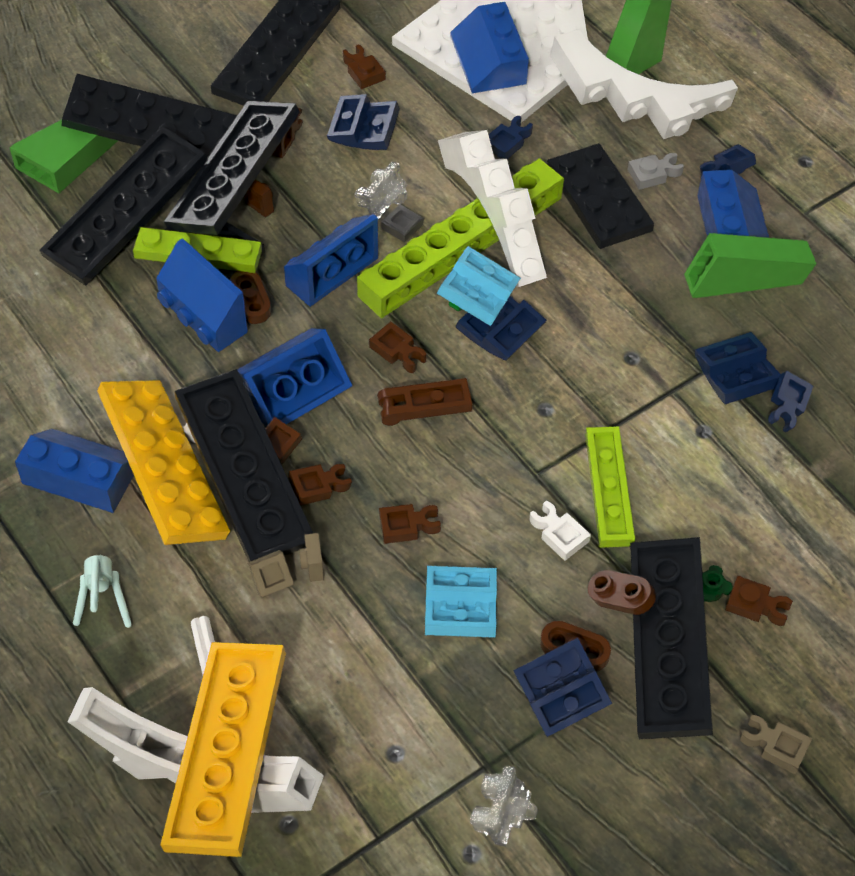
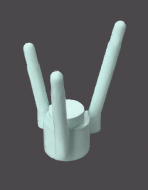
[73,555,132,628]

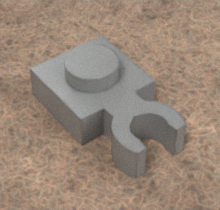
[627,153,684,190]

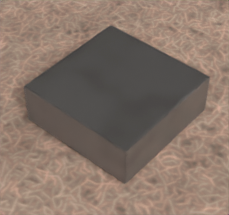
[381,204,423,243]

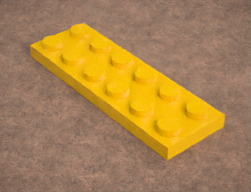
[97,380,230,545]
[160,642,286,857]

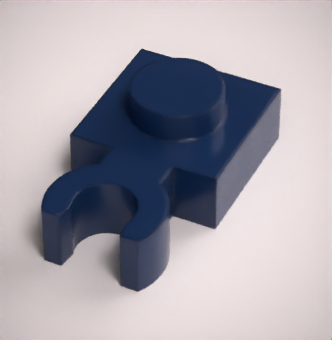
[488,115,533,159]
[700,144,756,176]
[768,371,814,432]

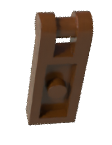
[377,378,472,426]

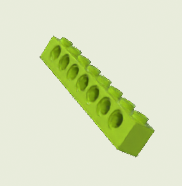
[357,158,564,319]

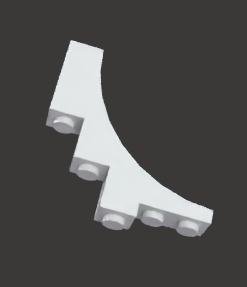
[550,29,738,139]
[438,130,547,287]
[68,687,324,813]

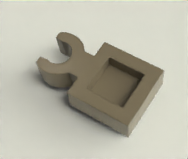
[740,715,812,774]

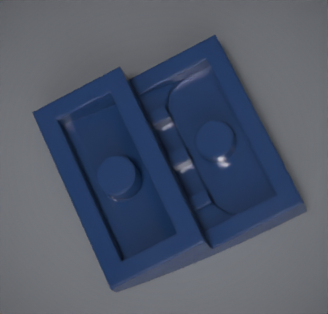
[327,94,400,150]
[455,296,547,361]
[695,332,780,404]
[513,637,612,737]

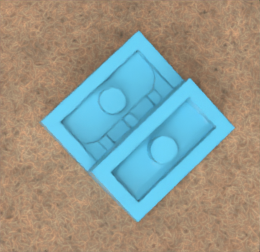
[437,246,521,326]
[425,566,497,637]

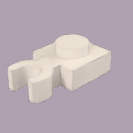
[530,501,591,561]

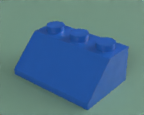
[450,2,529,94]
[697,170,769,238]
[284,214,378,307]
[156,238,248,352]
[237,328,353,427]
[15,429,134,513]

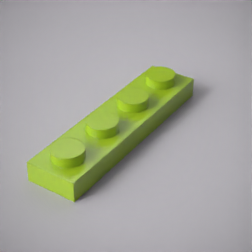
[133,227,262,273]
[585,426,635,548]

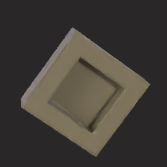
[299,533,324,582]
[247,550,294,597]

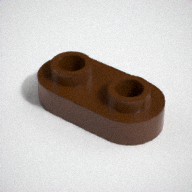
[230,271,271,324]
[587,570,656,615]
[540,621,611,672]

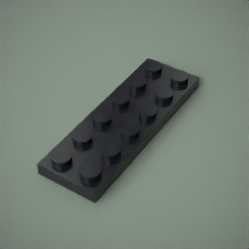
[210,0,340,106]
[61,74,237,158]
[164,101,300,235]
[39,126,208,286]
[175,369,313,562]
[630,537,713,739]

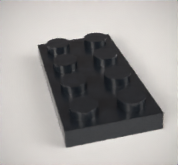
[547,143,654,249]

